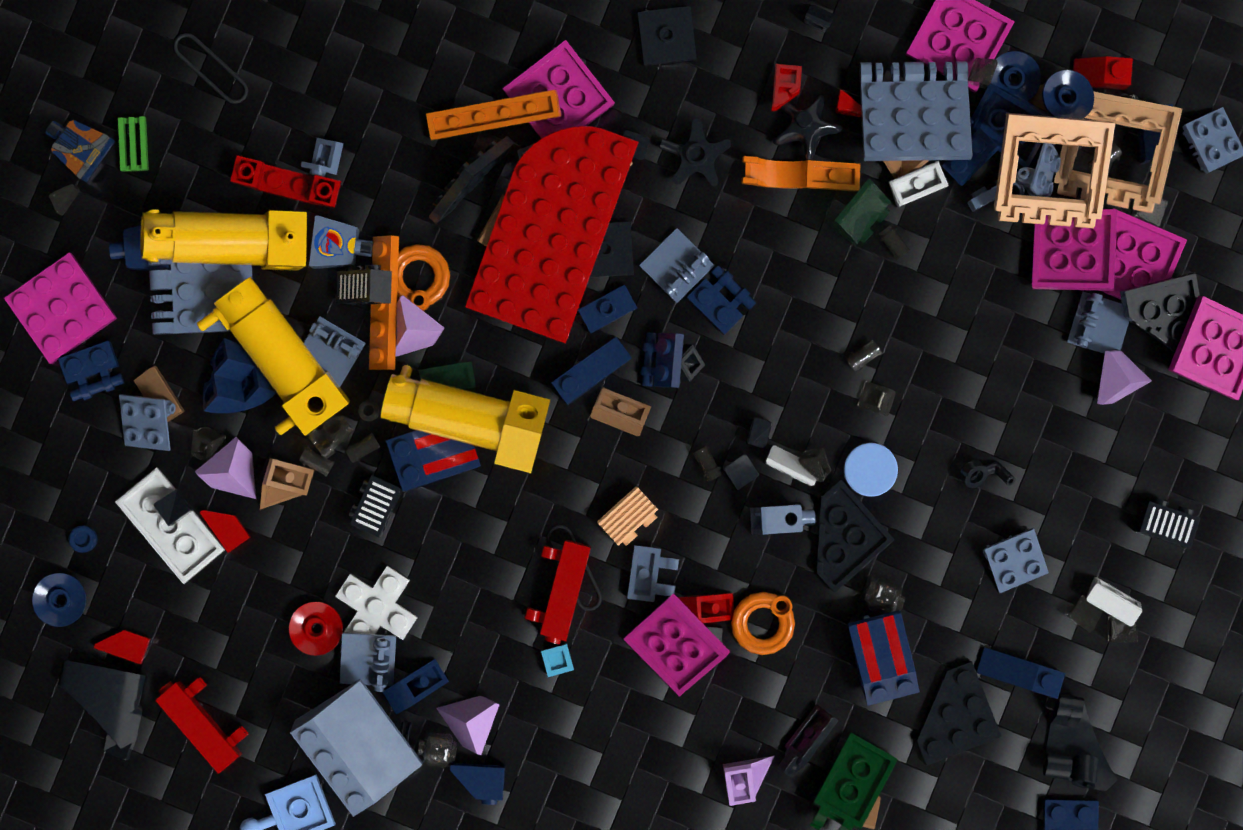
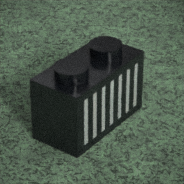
[336,265,392,305]
[348,475,402,537]
[1134,498,1201,549]

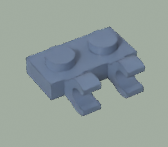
[627,545,679,602]

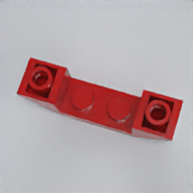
[230,156,341,208]

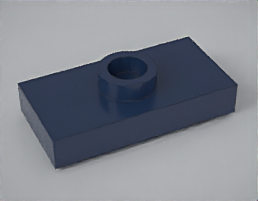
[578,285,637,334]

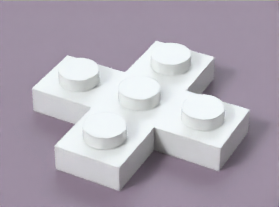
[335,566,418,640]

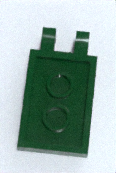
[810,733,898,830]

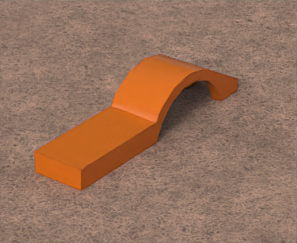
[741,156,860,191]

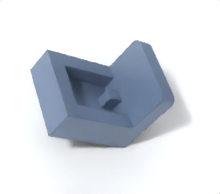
[301,138,343,177]

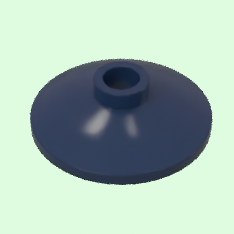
[987,51,1041,101]
[1042,70,1094,119]
[32,573,86,627]

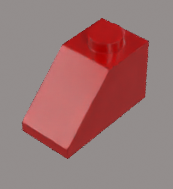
[1073,56,1133,90]
[678,593,734,623]

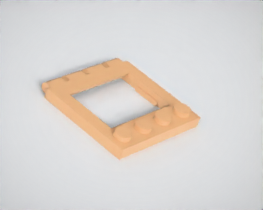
[1054,92,1182,213]
[994,113,1115,228]

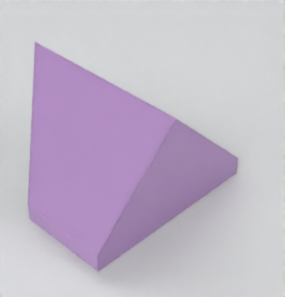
[395,295,444,357]
[1097,350,1152,405]
[195,437,256,499]
[436,696,499,755]
[722,755,775,806]

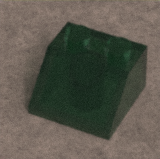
[831,179,891,246]

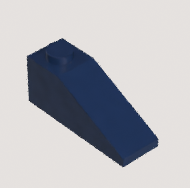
[552,337,632,405]
[976,647,1065,699]

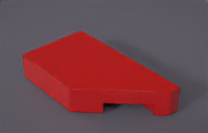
[771,64,802,111]
[200,510,251,553]
[94,630,151,664]

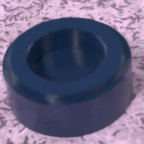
[69,526,97,553]

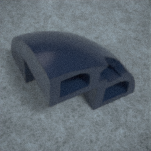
[203,338,277,413]

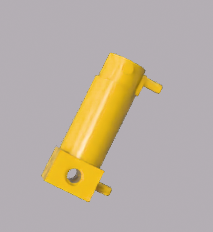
[140,210,307,270]
[197,277,350,436]
[381,365,550,473]

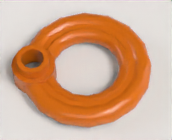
[397,244,450,311]
[731,592,795,655]

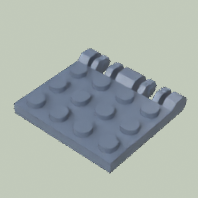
[859,61,973,161]
[149,259,252,335]

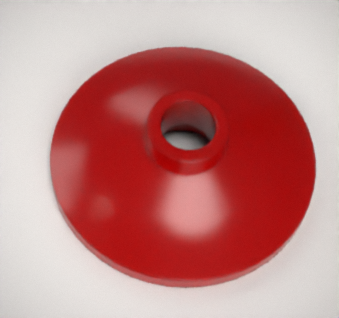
[289,602,343,656]

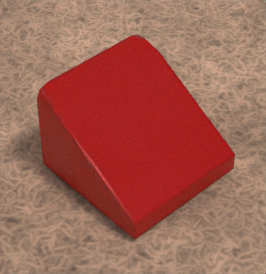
[835,89,861,117]

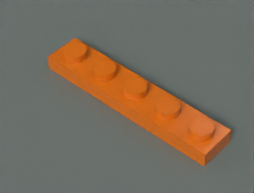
[426,90,561,140]
[369,236,399,370]

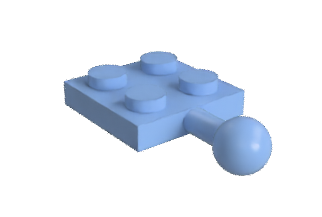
[240,774,335,830]

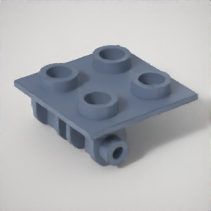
[1182,107,1243,174]
[1017,143,1061,197]
[639,228,715,303]
[1067,292,1129,354]
[304,317,366,387]
[119,394,176,451]
[982,528,1049,593]
[340,633,396,692]

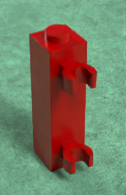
[525,539,592,644]
[155,677,249,774]

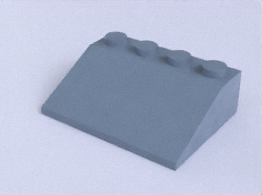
[290,679,423,817]

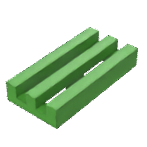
[118,116,149,172]

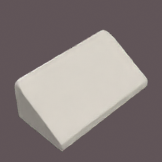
[889,161,949,208]
[764,445,820,486]
[1086,577,1142,626]

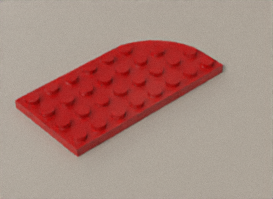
[465,126,638,343]

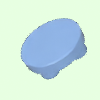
[843,443,898,497]

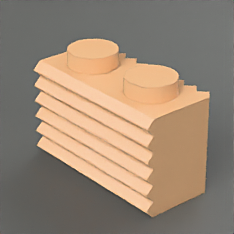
[597,486,658,546]

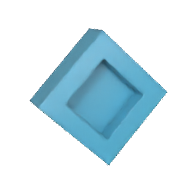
[541,644,574,677]

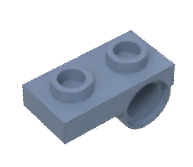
[968,174,1024,212]

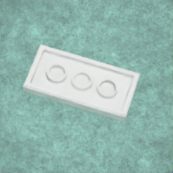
[115,468,225,584]

